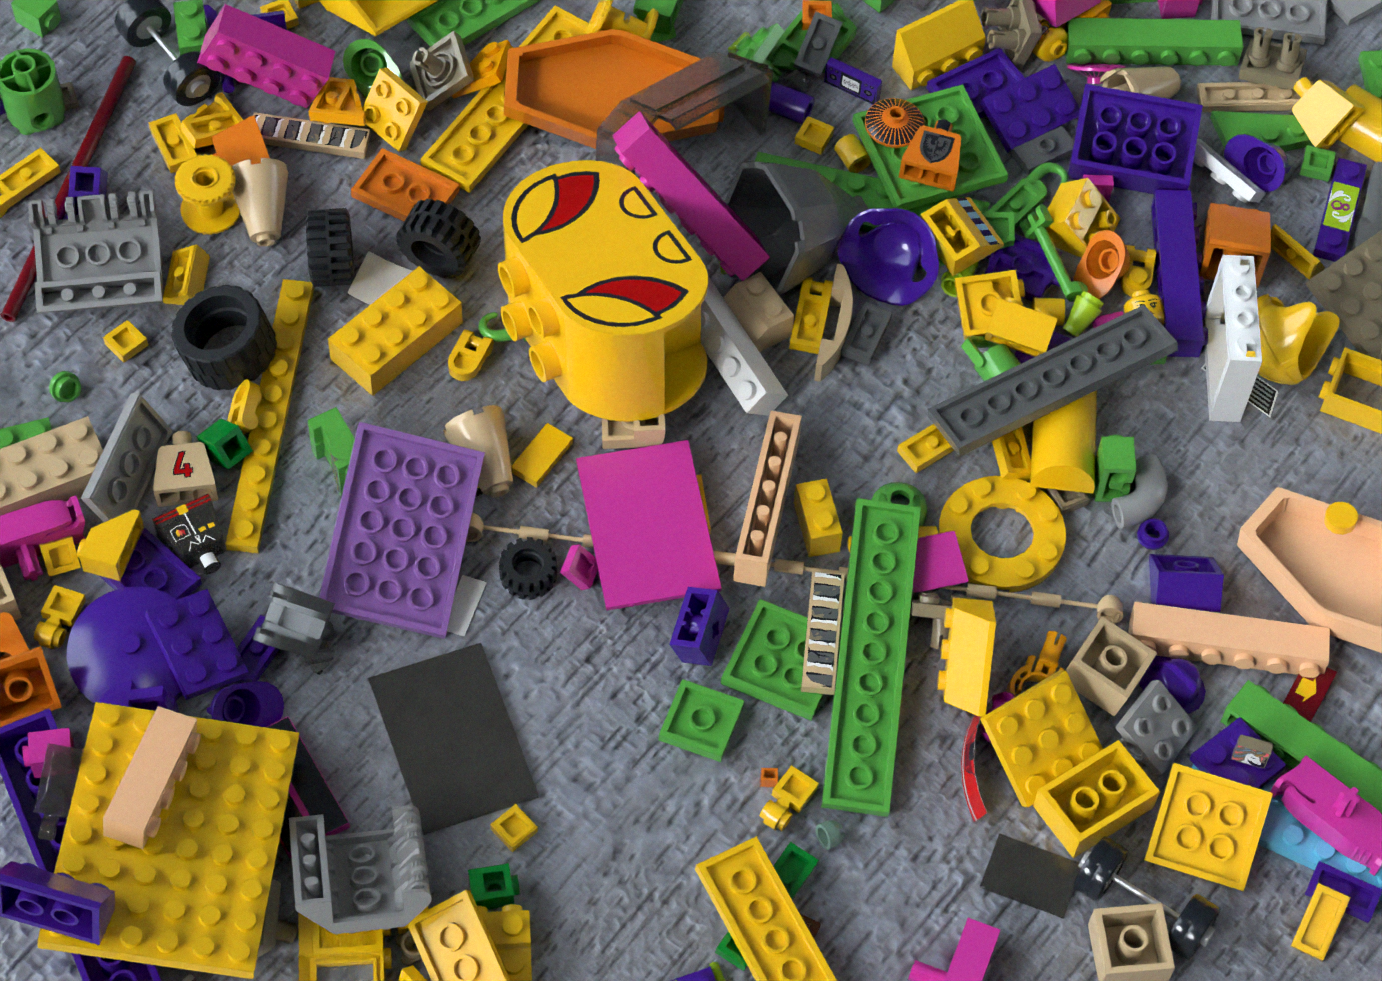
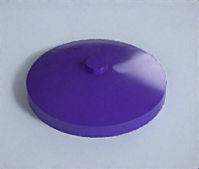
[67,587,183,706]

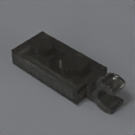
[34,743,84,841]

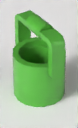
[961,336,1021,381]

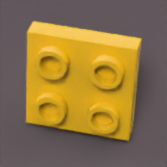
[362,68,428,152]

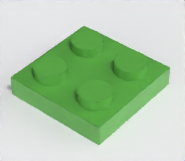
[659,679,744,762]

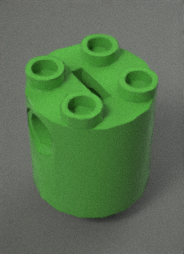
[0,48,66,135]

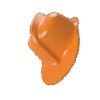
[1074,230,1131,299]

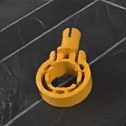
[1006,631,1067,696]

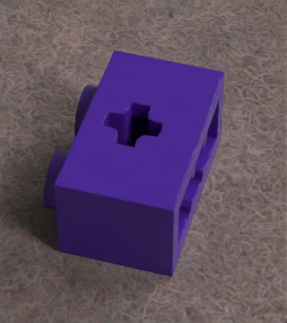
[669,587,730,666]

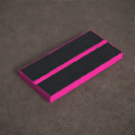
[265,716,350,858]

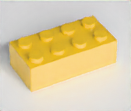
[328,266,463,396]

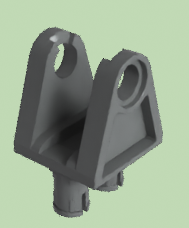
[253,582,335,659]

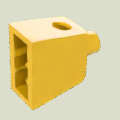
[1292,77,1366,149]

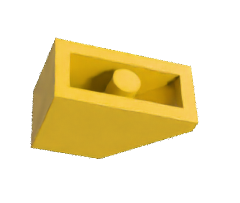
[77,509,144,581]

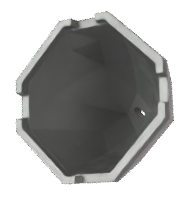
[725,161,868,293]

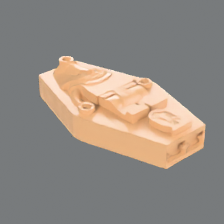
[1237,487,1382,653]

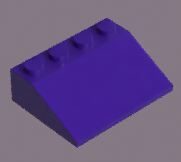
[1068,84,1203,194]

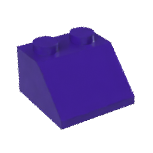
[1149,554,1224,612]

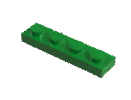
[715,842,819,971]

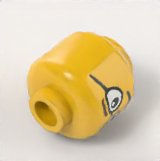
[1032,19,1068,62]

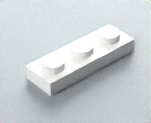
[1193,139,1266,203]

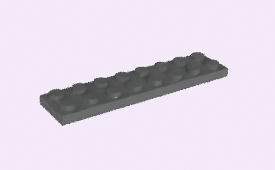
[927,305,1178,457]

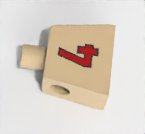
[153,431,218,507]

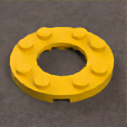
[938,476,1066,593]

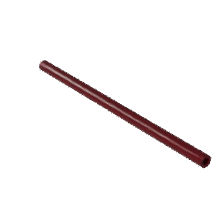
[1,56,136,322]

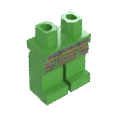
[308,407,355,496]

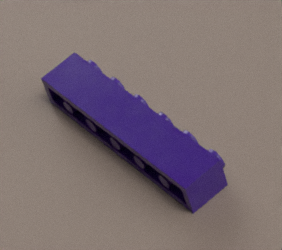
[1151,189,1208,357]

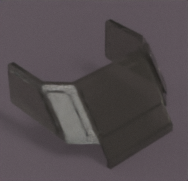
[596,52,773,175]

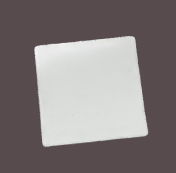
[348,251,412,305]

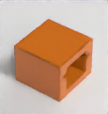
[760,768,778,787]

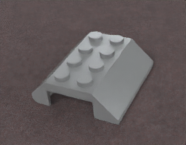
[28,190,163,314]
[289,805,432,934]

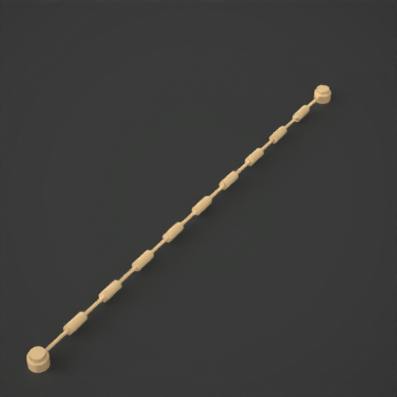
[466,513,1123,624]

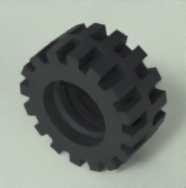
[499,537,557,600]

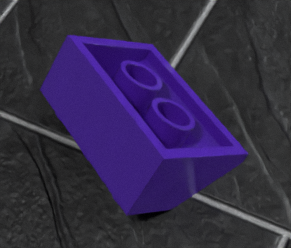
[0,861,115,945]

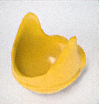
[1246,294,1340,385]

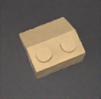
[723,272,794,352]

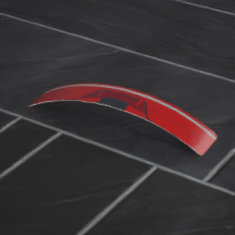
[961,698,992,821]

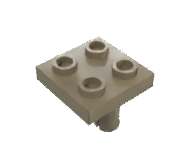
[981,0,1042,71]
[1239,27,1308,89]

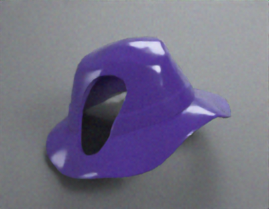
[837,208,939,306]

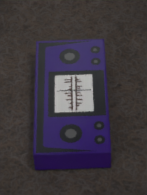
[824,57,882,105]

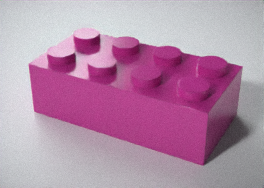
[197,4,335,108]

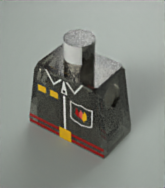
[152,493,226,575]

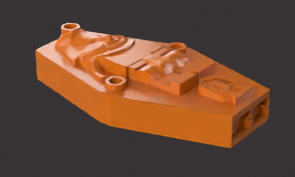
[503,29,726,152]

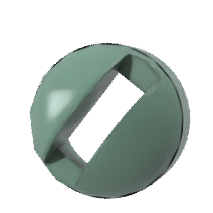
[816,820,845,850]

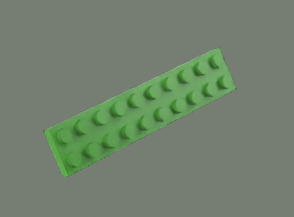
[821,498,921,817]

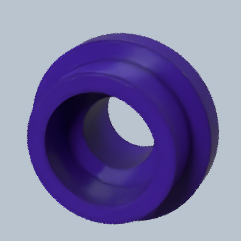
[1137,519,1169,550]

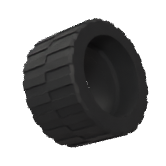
[171,285,277,390]

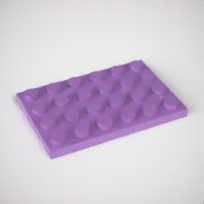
[319,422,485,639]

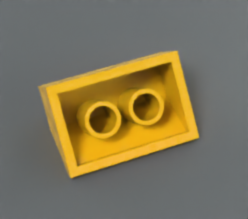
[892,0,986,90]
[937,597,996,717]

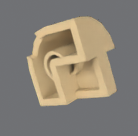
[602,413,665,449]

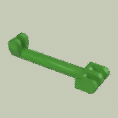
[1020,204,1088,302]

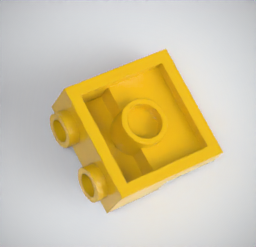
[954,270,1025,340]
[477,904,532,981]

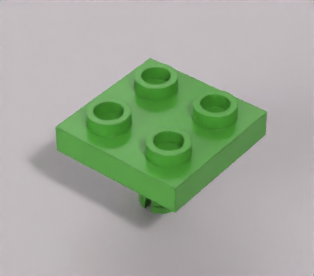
[721,23,785,87]

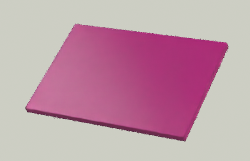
[576,440,722,611]

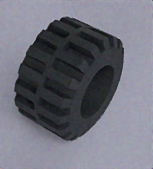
[396,199,481,278]
[306,208,354,287]

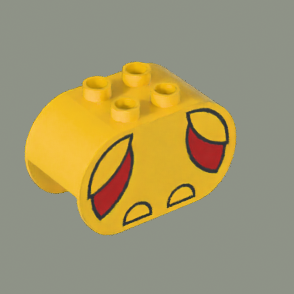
[498,160,708,422]

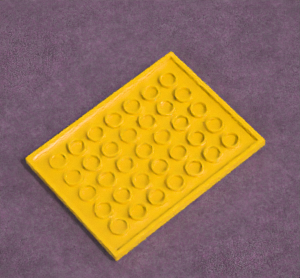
[37,702,299,979]

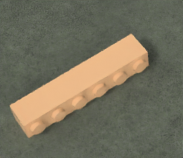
[733,411,802,587]
[1128,602,1330,678]

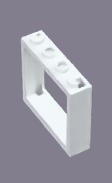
[1203,255,1262,422]

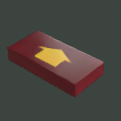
[1283,667,1337,722]

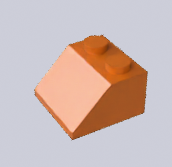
[0,646,62,727]

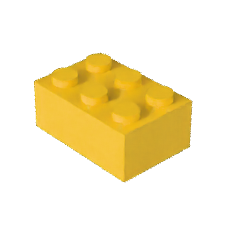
[1033,740,1160,858]

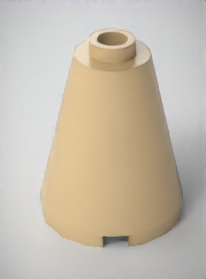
[1100,67,1181,99]
[232,158,289,246]
[443,405,513,498]

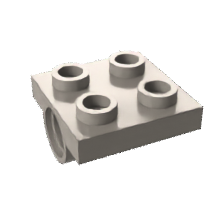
[1115,680,1198,775]

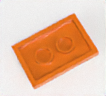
[351,148,460,221]

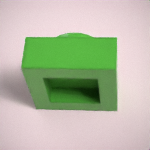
[1299,145,1336,182]

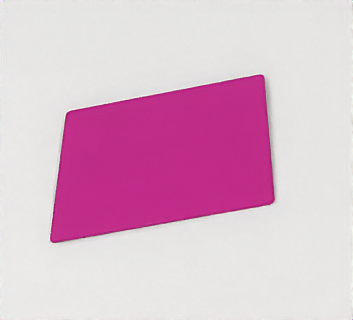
[913,531,969,593]

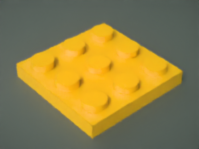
[980,670,1103,808]
[1144,763,1273,891]

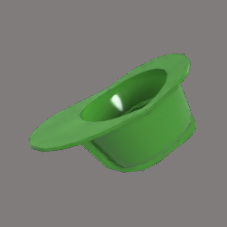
[343,39,402,98]

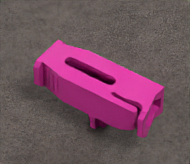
[0,495,85,581]
[1270,755,1382,876]
[908,918,1000,981]

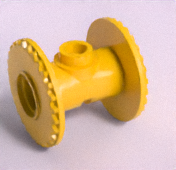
[586,0,659,40]
[175,154,240,235]

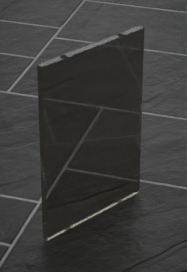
[368,643,539,835]

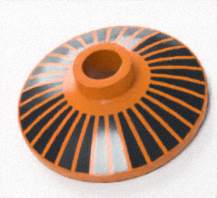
[865,98,924,148]

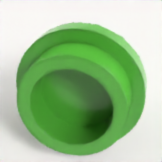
[49,371,81,402]

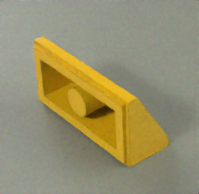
[1271,224,1325,280]
[163,244,210,305]

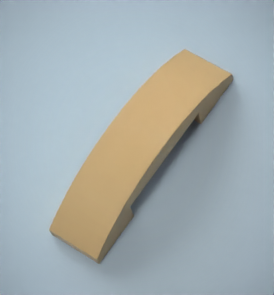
[814,264,853,382]

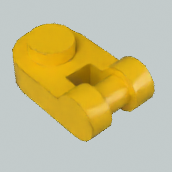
[1120,245,1156,297]
[448,329,494,381]
[227,379,262,434]

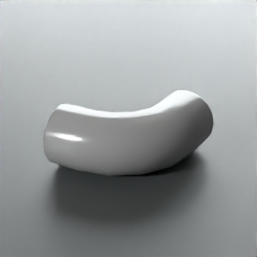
[1111,454,1168,529]

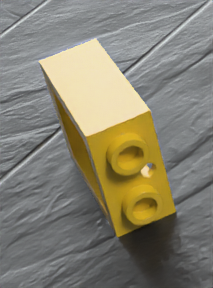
[1318,347,1382,434]

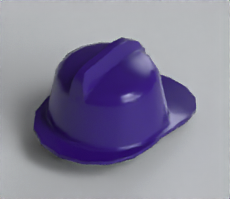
[1224,134,1291,192]
[1138,656,1206,714]
[206,681,284,727]

